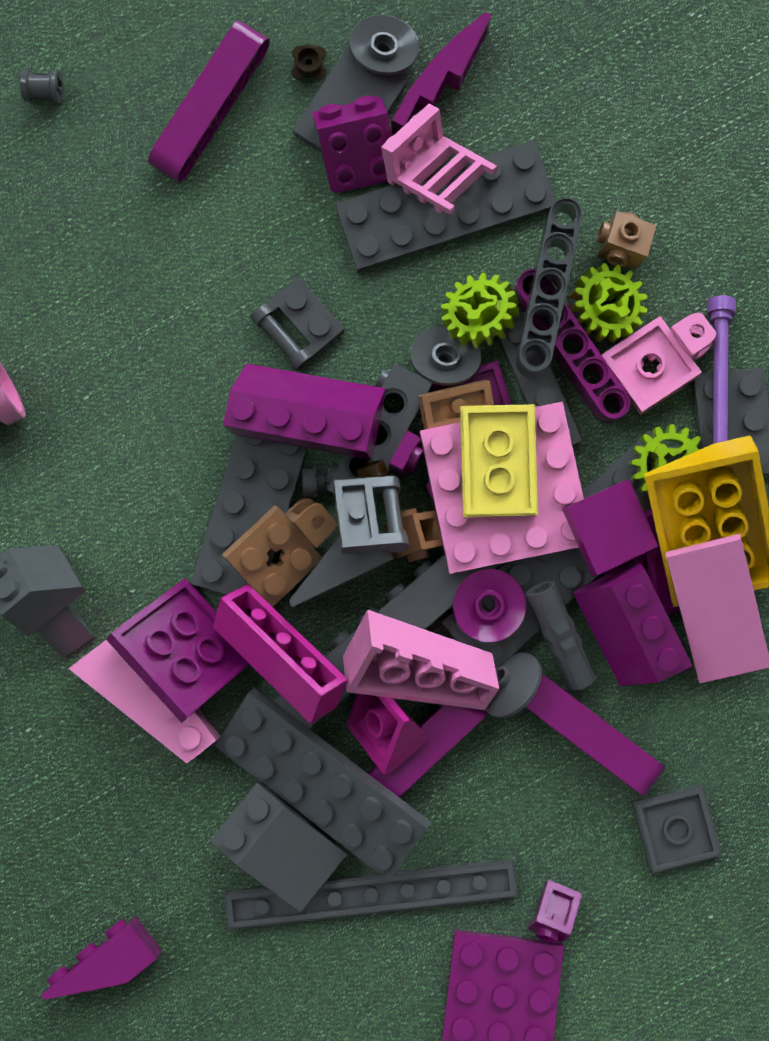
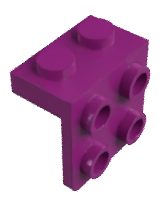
[312,96,392,193]

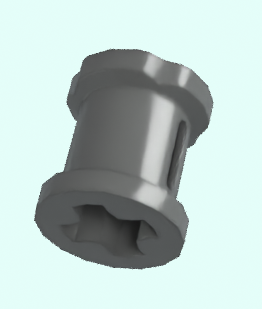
[20,69,63,103]

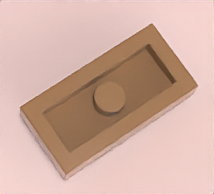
[418,380,494,430]

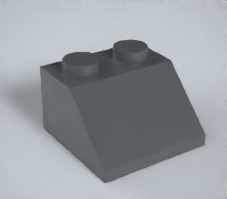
[0,545,86,637]

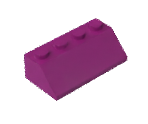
[223,363,386,460]

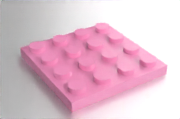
[419,401,584,574]

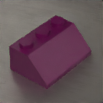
[572,560,692,686]

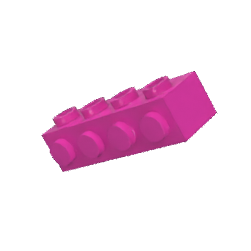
[213,584,348,724]

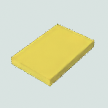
[460,404,538,518]

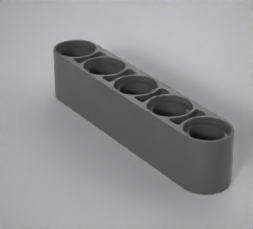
[516,197,582,378]

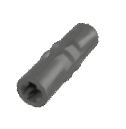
[526,581,596,691]

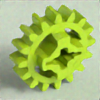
[570,263,648,342]
[441,273,519,348]
[628,424,701,493]

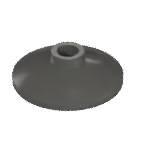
[349,15,419,75]
[410,326,482,386]
[485,652,542,719]

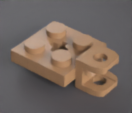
[222,498,336,607]

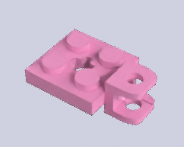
[601,313,716,415]

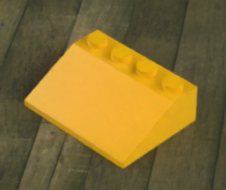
[644,435,769,607]

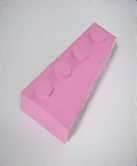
[343,610,499,710]
[68,640,221,763]

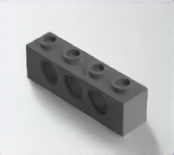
[324,363,433,496]

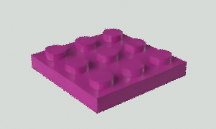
[106,578,250,723]
[441,929,564,1041]

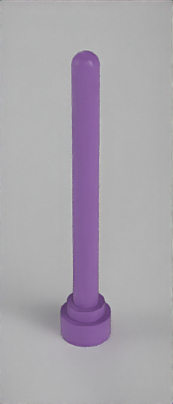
[707,295,736,444]

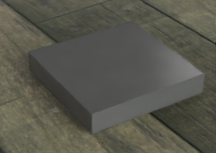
[631,783,722,874]

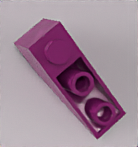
[40,916,162,1000]

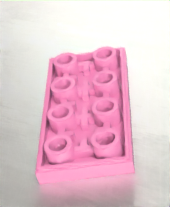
[665,534,769,684]

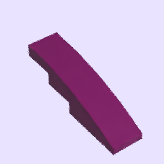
[391,12,492,135]

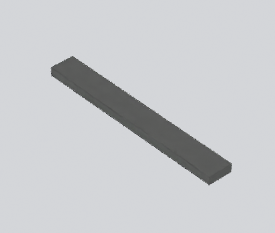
[224,858,518,930]

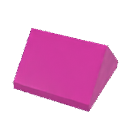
[346,693,429,775]

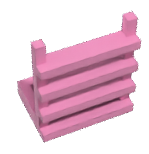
[381,104,497,215]

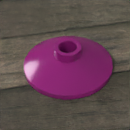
[453,569,526,642]

